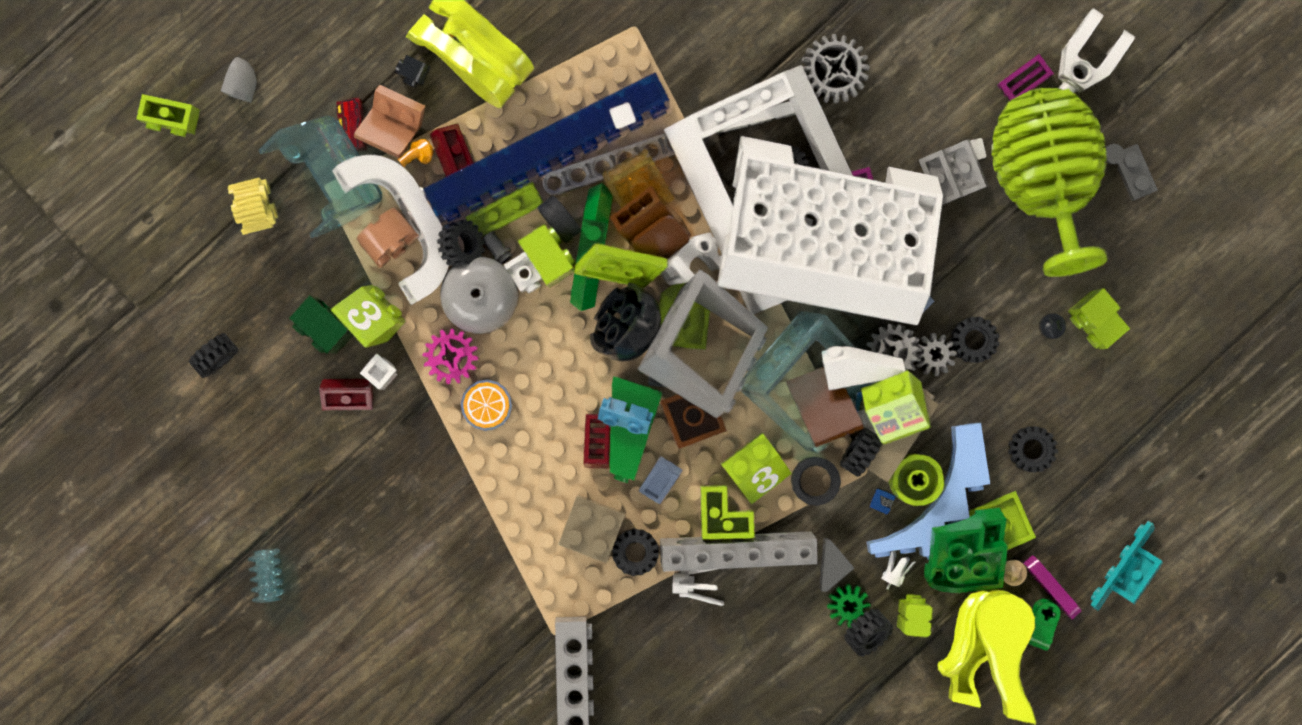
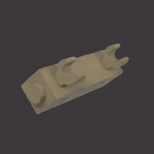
[866,389,939,482]

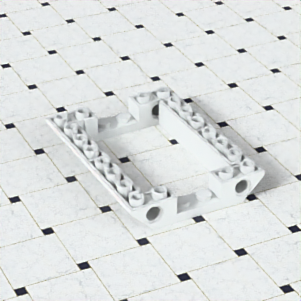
[664,65,866,314]

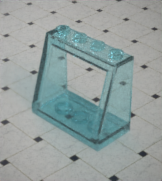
[740,311,879,454]

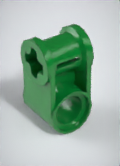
[1028,598,1061,651]

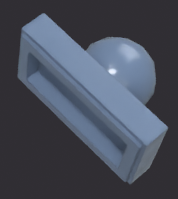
[638,457,683,504]

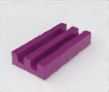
[997,54,1054,102]

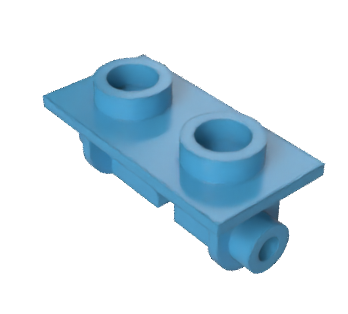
[598,397,653,435]

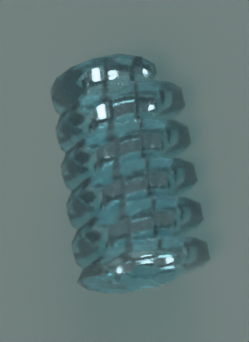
[248,548,284,603]

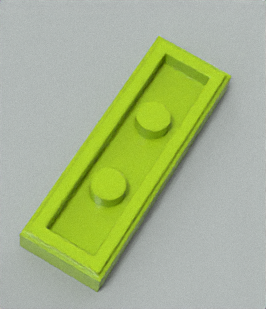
[465,182,543,238]

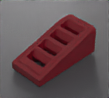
[583,414,611,469]

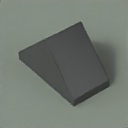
[819,538,854,592]

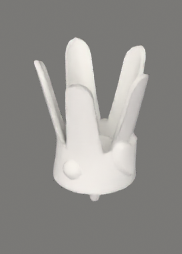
[882,551,915,590]

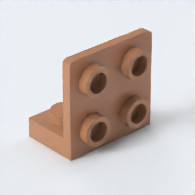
[354,85,425,158]

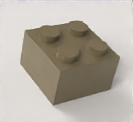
[558,495,625,563]

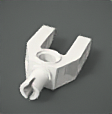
[1058,8,1135,93]

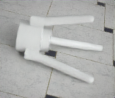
[673,569,724,606]

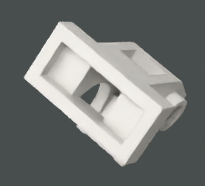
[660,232,722,285]

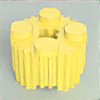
[228,178,278,235]

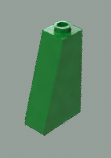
[610,376,663,483]

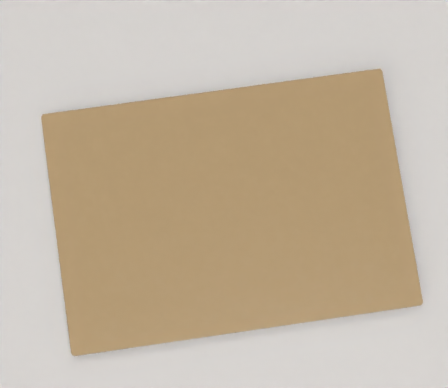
[324,27,867,635]

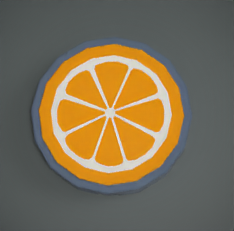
[461,380,512,431]

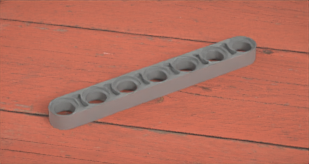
[543,133,710,196]

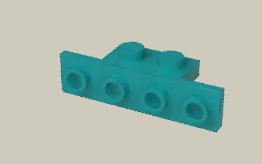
[1091,521,1163,611]

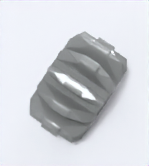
[915,333,957,376]

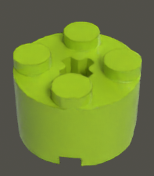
[888,454,944,506]

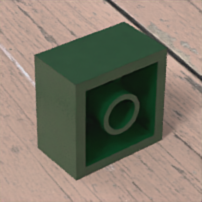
[289,295,354,354]

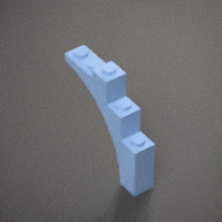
[867,423,990,560]

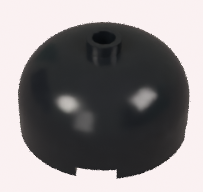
[590,283,661,362]

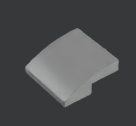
[919,139,988,205]

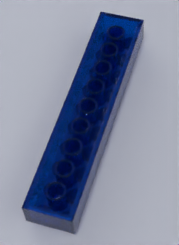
[423,72,670,223]

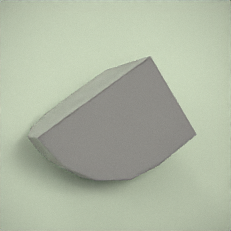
[221,57,256,103]

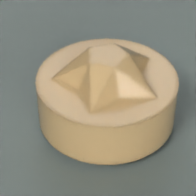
[1004,560,1027,586]

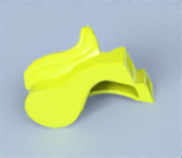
[406,0,534,108]
[938,589,1036,724]

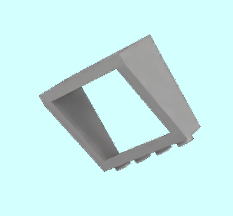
[638,270,768,418]

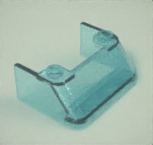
[258,116,382,238]

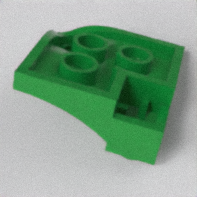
[924,508,1008,593]

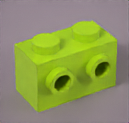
[136,94,200,137]

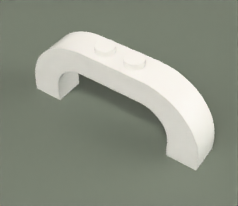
[332,155,449,305]

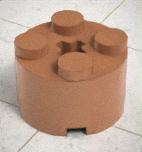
[357,208,419,268]

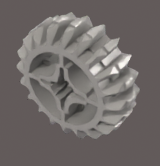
[801,34,870,104]

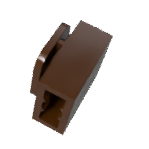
[610,186,691,259]

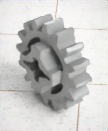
[867,324,922,371]

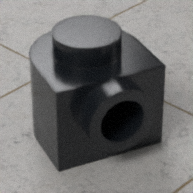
[395,55,431,88]

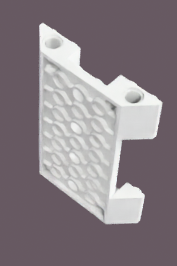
[717,136,943,325]

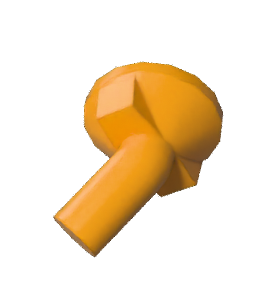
[397,139,433,167]

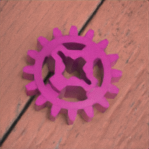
[422,329,479,384]

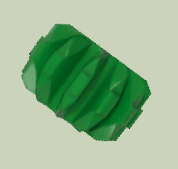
[827,583,871,628]

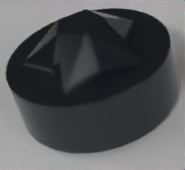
[1039,313,1066,339]

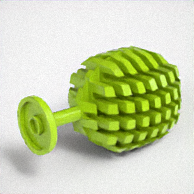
[992,88,1108,277]

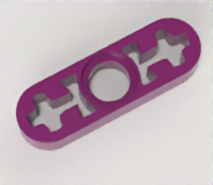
[1023,555,1082,620]

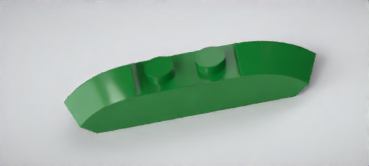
[570,183,614,311]

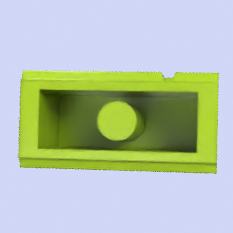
[897,594,932,637]

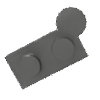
[1106,144,1158,201]

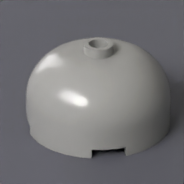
[440,257,518,334]

